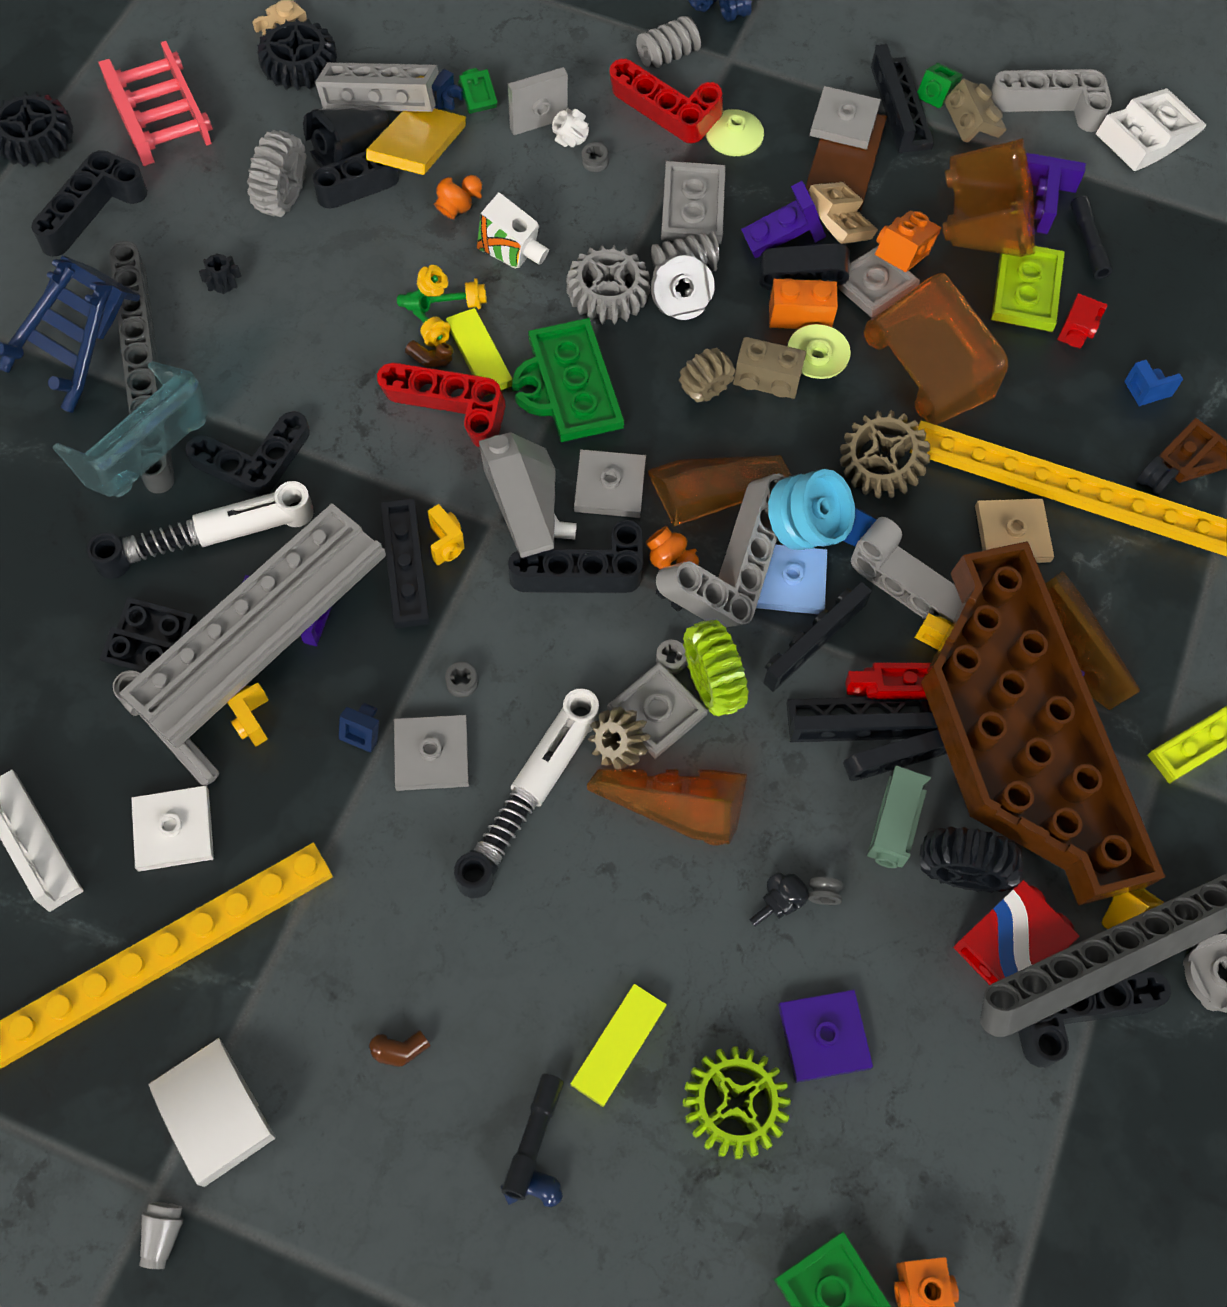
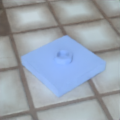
[756,544,827,615]

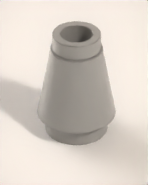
[139,1202,184,1269]

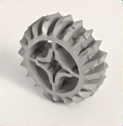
[247,130,307,217]
[567,245,650,325]

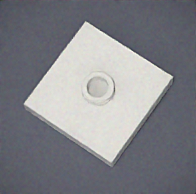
[131,786,214,872]

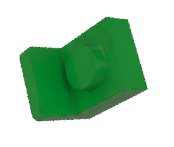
[917,63,963,108]
[458,68,498,114]

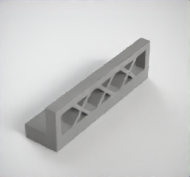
[315,63,438,112]

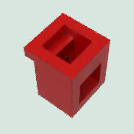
[1057,293,1108,349]

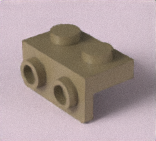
[944,79,1007,143]
[733,337,806,399]

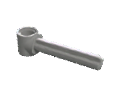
[113,670,219,786]

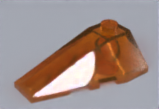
[648,455,791,527]
[1045,570,1140,710]
[587,769,747,845]

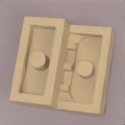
[809,182,878,244]

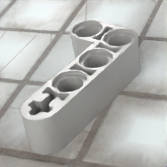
[991,69,1112,132]
[851,517,962,624]

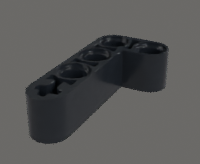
[32,150,147,257]
[508,520,643,593]
[1018,971,1171,1067]

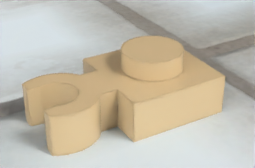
[253,0,307,35]

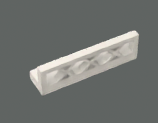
[0,770,84,912]

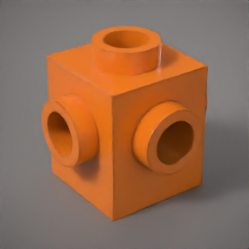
[894,1257,959,1307]

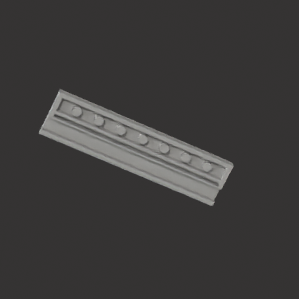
[119,503,386,748]

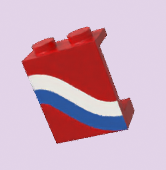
[953,880,1080,985]

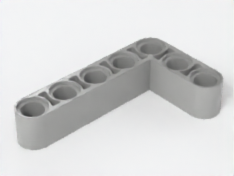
[656,474,786,628]

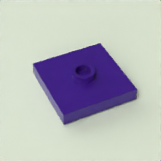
[778,990,873,1083]

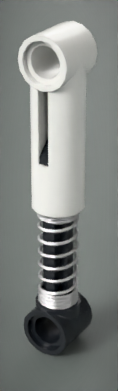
[87,481,314,579]
[454,688,599,898]

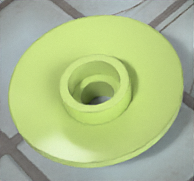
[706,109,764,156]
[788,324,851,379]

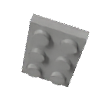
[661,161,725,244]

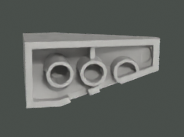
[479,432,556,558]

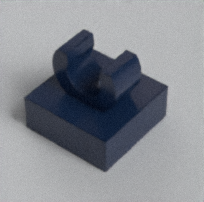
[431,69,464,110]
[339,703,379,753]

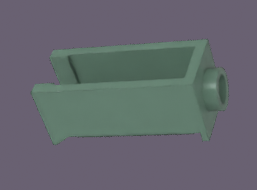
[867,766,931,868]

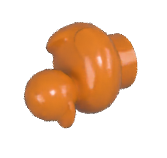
[434,175,482,219]
[645,526,699,570]

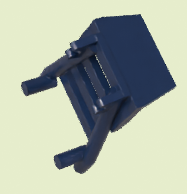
[0,256,140,413]

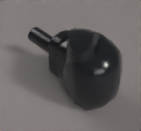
[749,872,809,927]

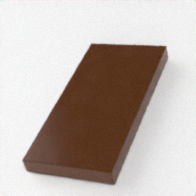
[806,114,887,210]

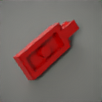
[845,663,931,699]

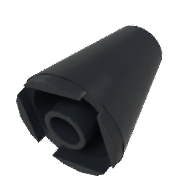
[303,106,390,167]

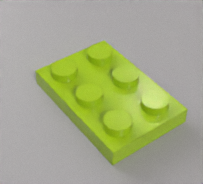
[991,240,1065,332]

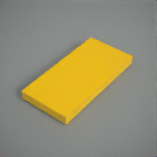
[366,108,466,175]

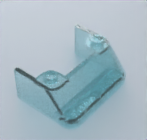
[52,361,208,497]

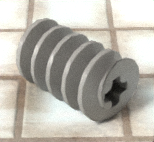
[636,16,701,68]
[651,231,719,272]

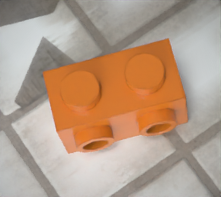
[875,210,942,273]
[769,278,838,329]

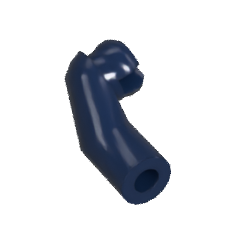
[500,1170,563,1207]

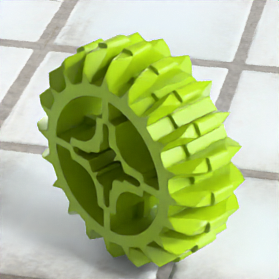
[683,620,749,716]
[682,1047,791,1159]

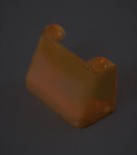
[943,138,1035,257]
[864,273,1008,425]

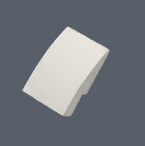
[1095,88,1206,171]
[148,1038,276,1187]

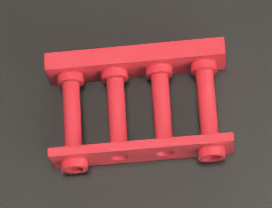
[98,41,213,166]

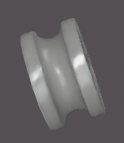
[655,640,687,675]

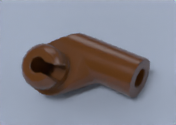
[405,340,453,368]
[369,1030,431,1067]

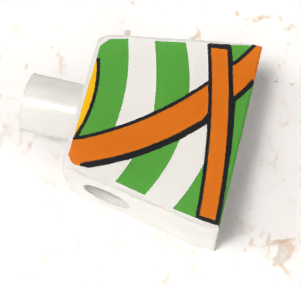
[477,192,549,268]

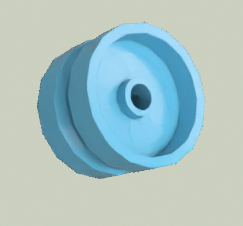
[768,469,855,550]

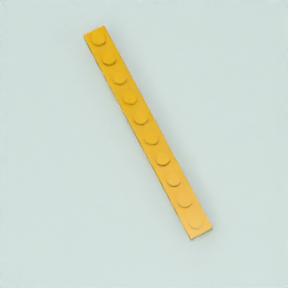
[909,420,1227,557]
[0,842,333,1069]

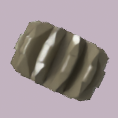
[679,348,736,403]
[587,707,651,769]

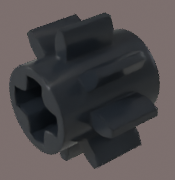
[199,253,241,294]

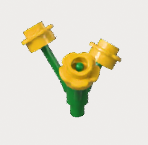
[397,265,487,347]

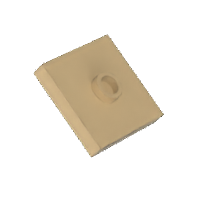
[975,499,1054,563]

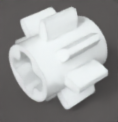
[552,108,589,148]

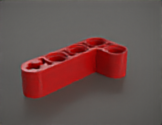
[609,59,723,143]
[377,363,506,447]

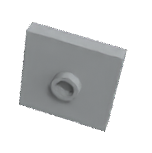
[508,67,568,135]
[810,86,881,149]
[837,246,920,318]
[574,449,646,518]
[607,662,708,759]
[394,715,469,791]

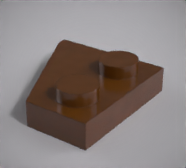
[1159,418,1227,483]

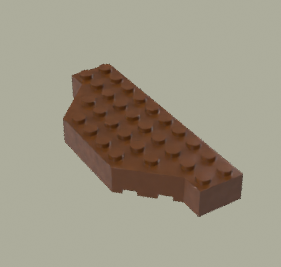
[921,541,1165,906]

